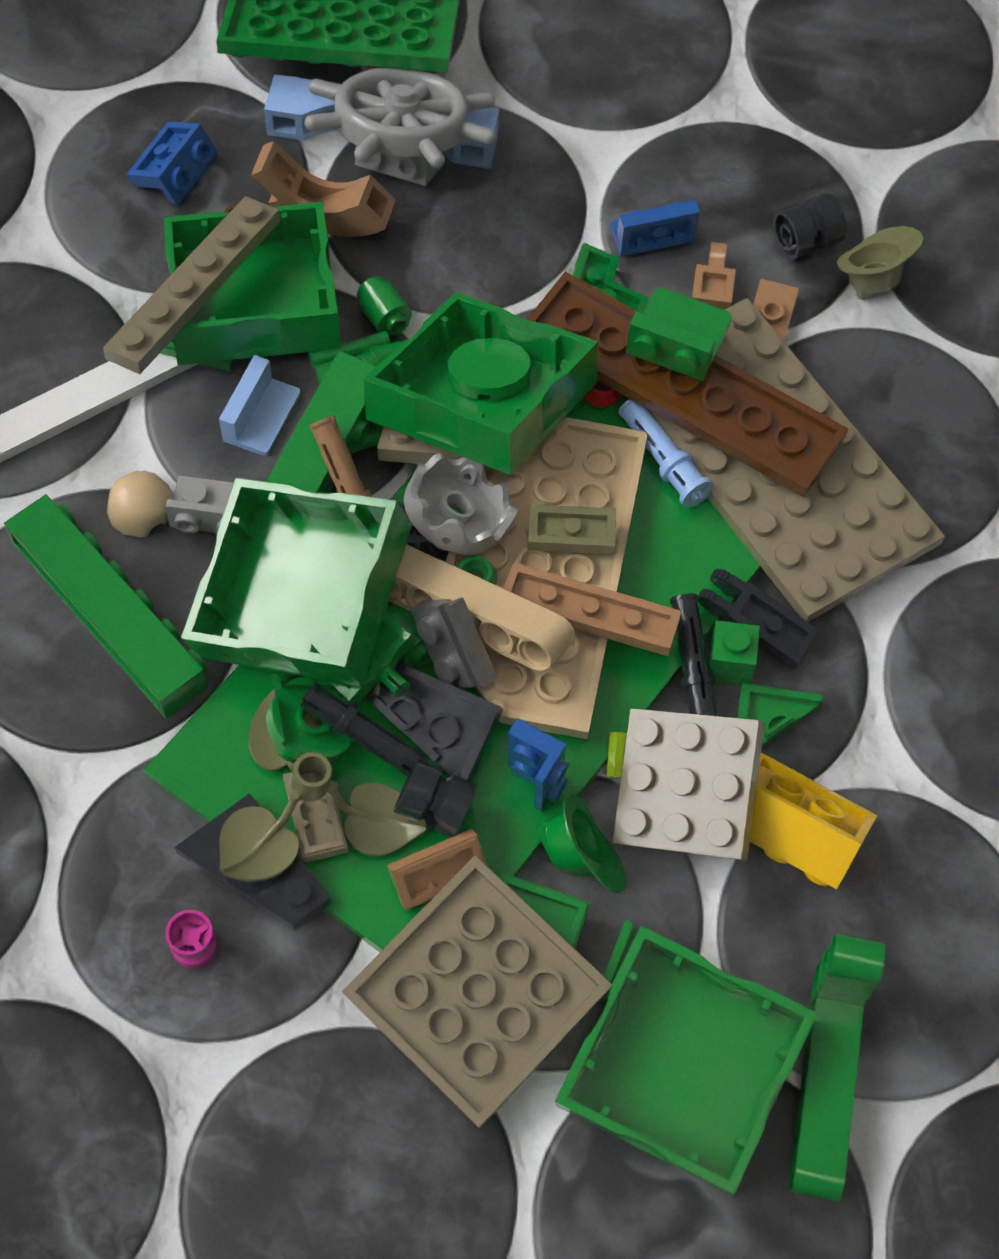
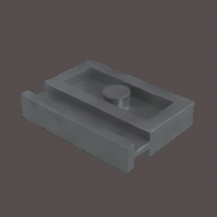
[410,597,497,688]

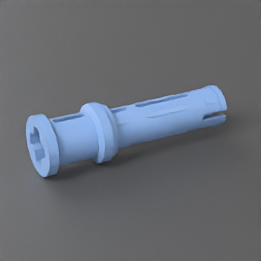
[619,399,714,508]

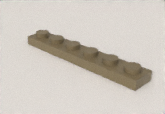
[103,196,280,374]

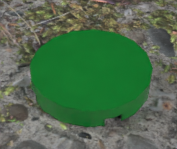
[448,338,531,400]

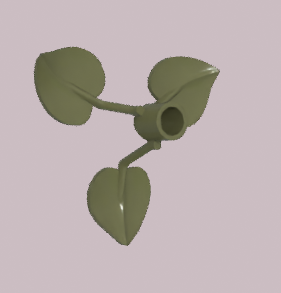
[219,690,427,882]

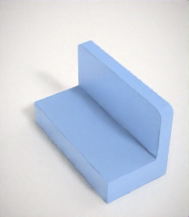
[219,355,301,457]

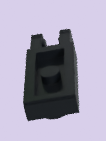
[698,568,820,669]

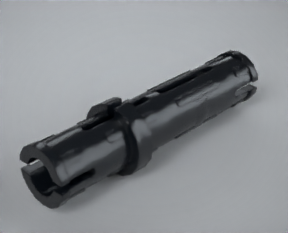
[670,593,717,716]
[299,681,428,776]

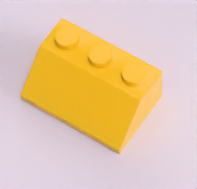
[750,752,878,890]

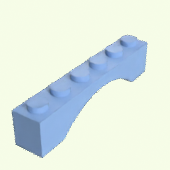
[264,74,499,169]

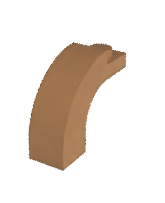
[251,141,396,237]

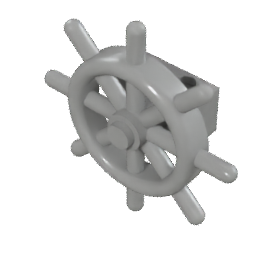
[304,66,496,186]

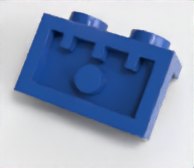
[126,122,218,205]
[610,200,700,257]
[508,718,569,811]

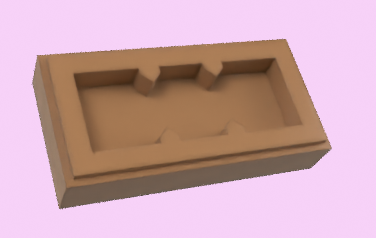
[753,279,799,342]
[387,829,488,911]

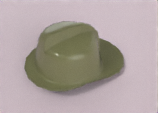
[837,226,924,300]

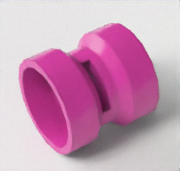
[166,910,217,969]

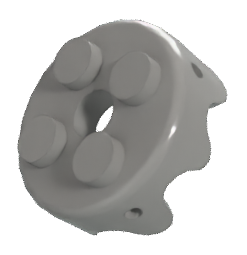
[404,453,518,555]

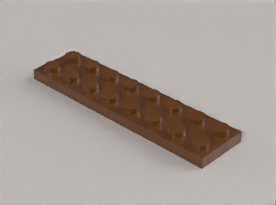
[526,271,848,497]

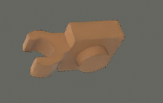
[692,242,736,310]

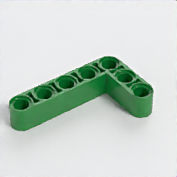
[789,933,885,1202]

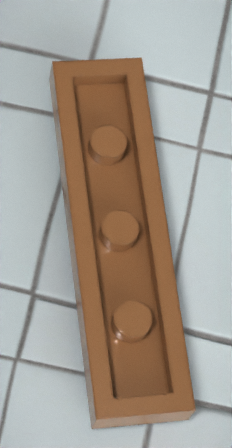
[503,562,682,656]

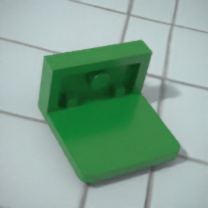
[626,288,732,382]

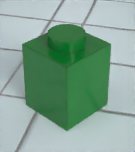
[708,620,760,687]

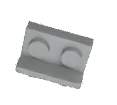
[165,476,234,533]

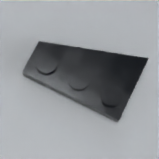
[365,662,504,781]
[174,793,332,931]

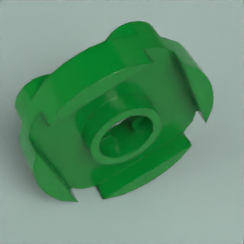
[266,677,353,763]

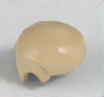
[107,470,173,537]

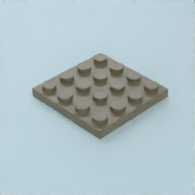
[342,855,612,1129]

